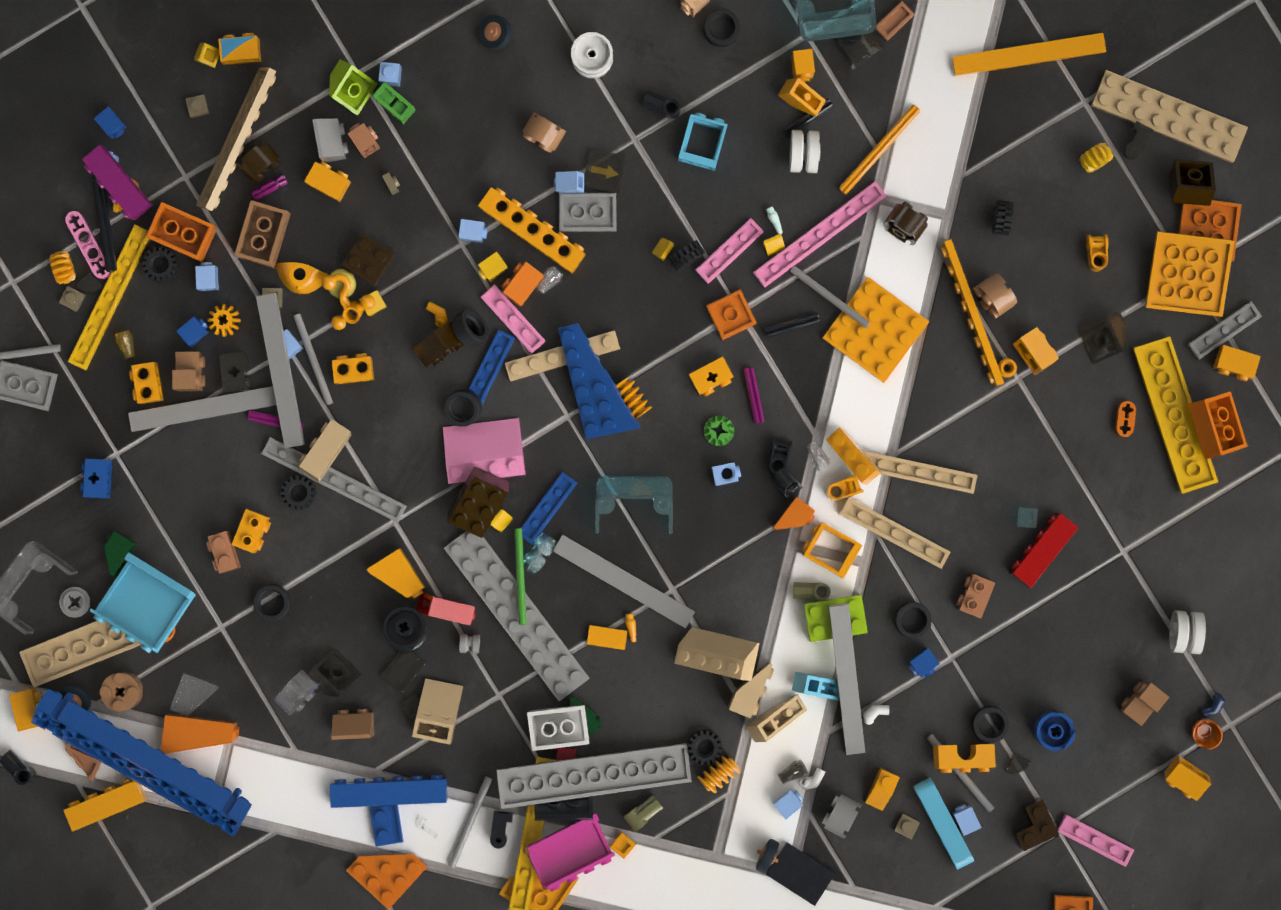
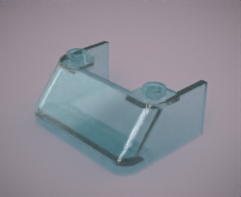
[794,0,876,41]
[595,476,673,534]

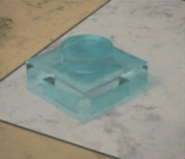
[1016,507,1038,528]

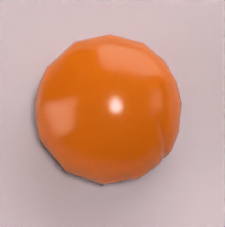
[1191,719,1223,750]

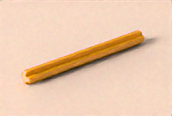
[839,104,920,194]

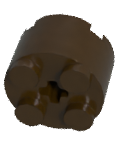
[236,140,281,184]
[883,201,928,245]

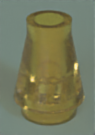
[114,330,136,359]

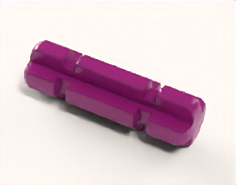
[251,174,288,200]

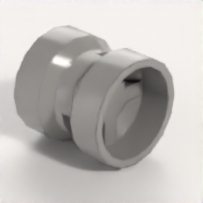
[459,634,480,654]

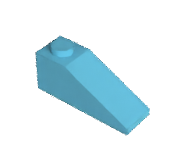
[792,672,840,701]

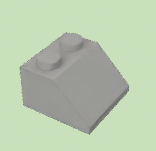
[313,119,349,163]

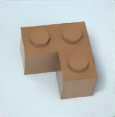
[172,352,205,392]
[1120,680,1169,726]

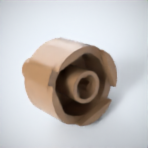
[522,112,566,153]
[973,273,1017,319]
[100,672,143,712]

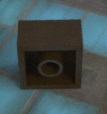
[1169,159,1216,206]
[342,233,397,288]

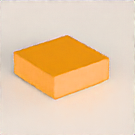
[609,831,636,859]

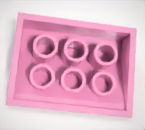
[443,418,526,484]

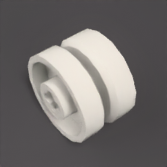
[571,32,613,78]
[790,130,820,173]
[1169,610,1206,654]

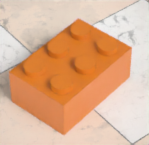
[146,202,218,262]
[1188,391,1248,459]

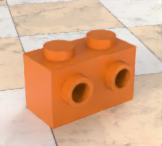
[501,262,544,306]

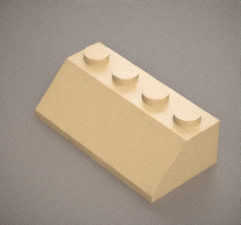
[674,627,760,681]

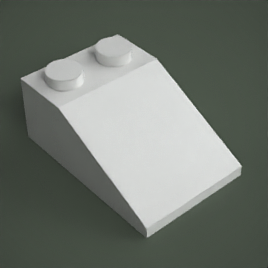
[527,705,590,751]

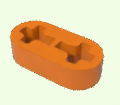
[1115,401,1136,437]

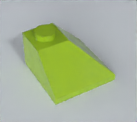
[330,59,378,116]

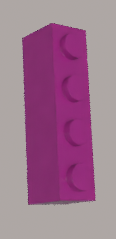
[82,145,153,220]

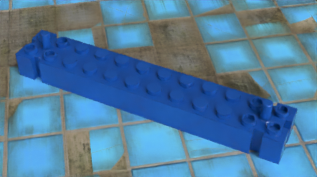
[31,689,252,837]

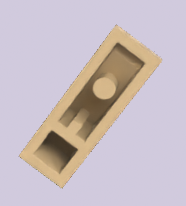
[746,694,807,743]

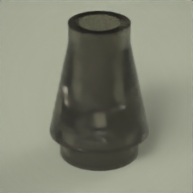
[778,759,808,784]

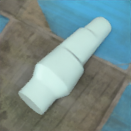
[766,206,783,234]

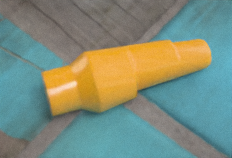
[625,613,636,642]

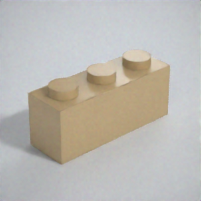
[298,419,351,482]

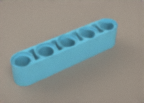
[913,778,974,870]

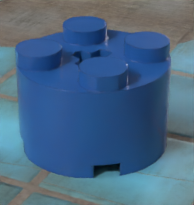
[1033,711,1075,751]

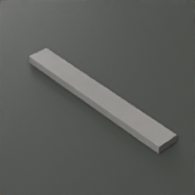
[256,293,305,448]
[128,386,276,432]
[261,437,407,523]
[553,535,695,628]
[829,603,865,755]

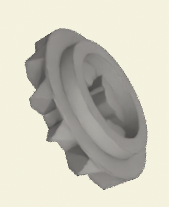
[59,587,90,618]

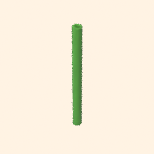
[514,528,527,625]

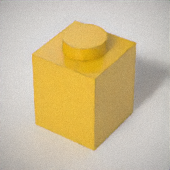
[478,252,509,282]

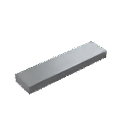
[1187,301,1262,360]

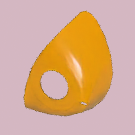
[276,262,329,294]

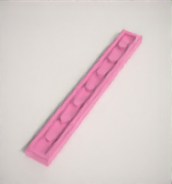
[753,181,887,288]

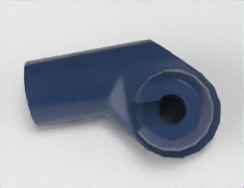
[1200,693,1225,718]

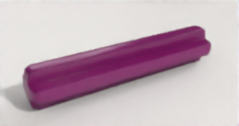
[744,367,764,424]
[248,410,304,431]

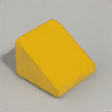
[194,43,220,68]
[763,234,785,256]
[652,238,674,261]
[359,290,387,316]
[490,509,513,532]

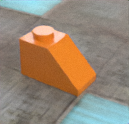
[773,497,815,530]

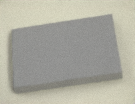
[559,193,617,232]
[0,360,58,411]

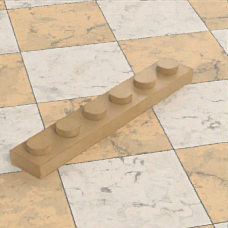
[505,331,620,382]
[864,451,977,494]
[839,498,950,569]

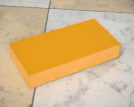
[587,625,627,650]

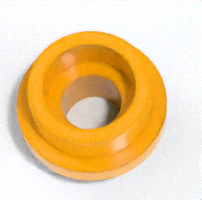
[998,358,1017,378]

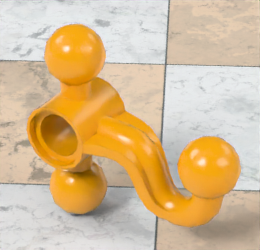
[322,273,375,330]

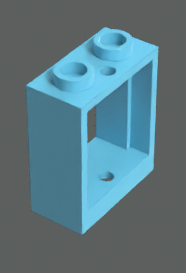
[678,113,728,171]

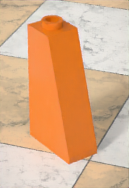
[161,714,239,754]

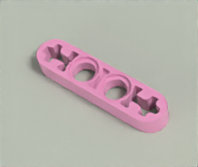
[65,211,111,279]

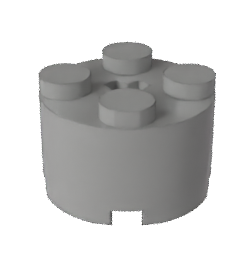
[822,794,862,839]

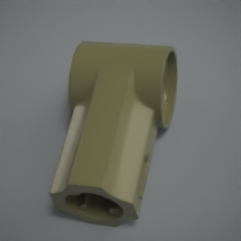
[793,582,831,600]
[623,795,663,832]

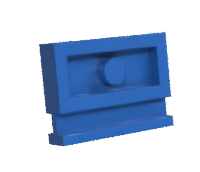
[370,805,404,847]

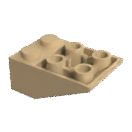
[728,662,774,719]
[412,679,463,744]

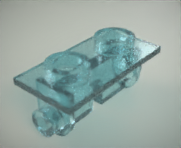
[524,533,556,574]

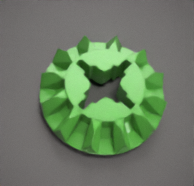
[704,415,734,446]

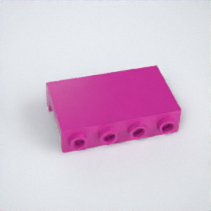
[524,813,615,892]

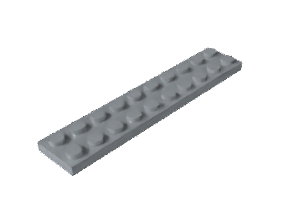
[444,531,590,701]
[496,743,692,809]

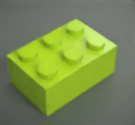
[803,594,868,642]

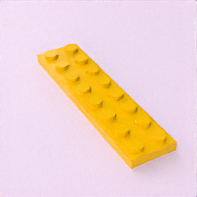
[1133,336,1218,494]

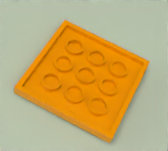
[1145,231,1235,317]
[822,277,930,383]

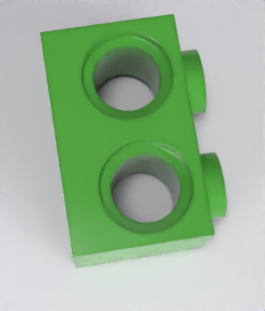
[372,82,416,125]

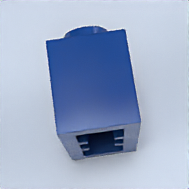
[80,459,112,498]

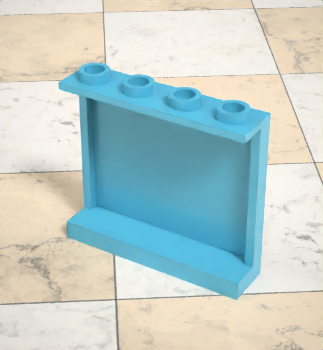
[90,552,196,653]

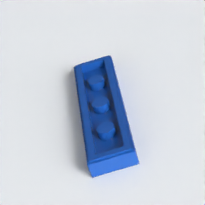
[464,329,515,405]
[521,472,577,544]

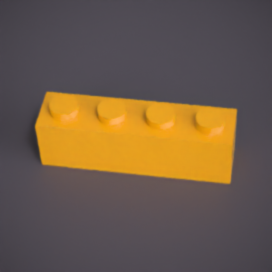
[64,778,147,832]

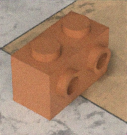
[348,123,380,158]
[206,531,241,573]
[956,574,995,619]

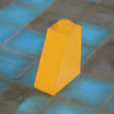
[367,549,425,599]

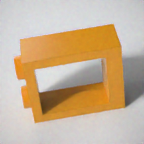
[802,522,863,579]

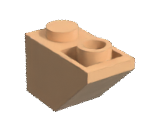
[680,0,710,17]

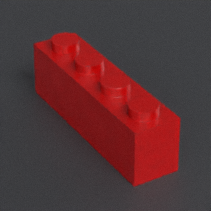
[1010,513,1079,588]

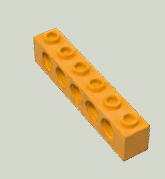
[478,187,585,274]

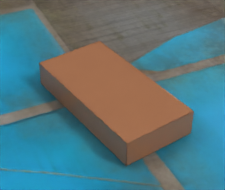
[874,1,915,41]

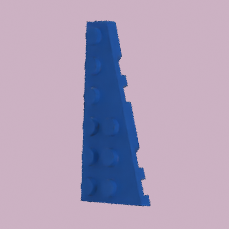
[558,323,641,439]

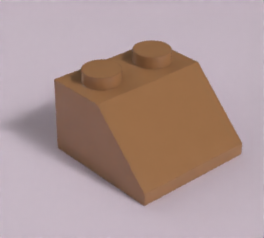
[331,709,375,740]

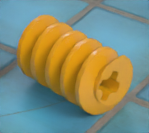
[616,377,652,419]
[697,753,741,793]

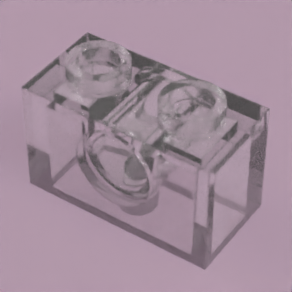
[274,670,319,716]

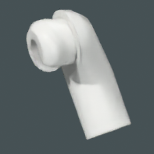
[863,705,889,725]
[799,768,825,790]

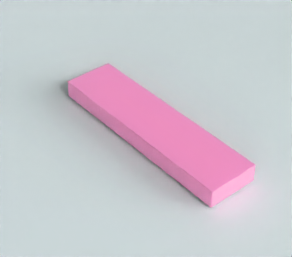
[695,218,764,284]
[481,284,546,354]
[1057,814,1134,867]

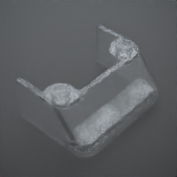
[0,542,78,635]

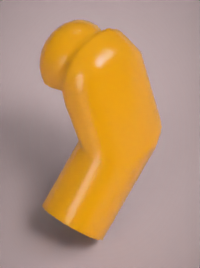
[426,302,448,328]

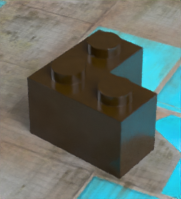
[413,321,465,368]
[1013,797,1059,851]

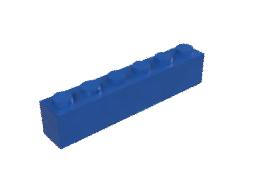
[330,774,448,808]

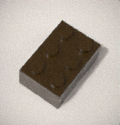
[448,466,509,538]

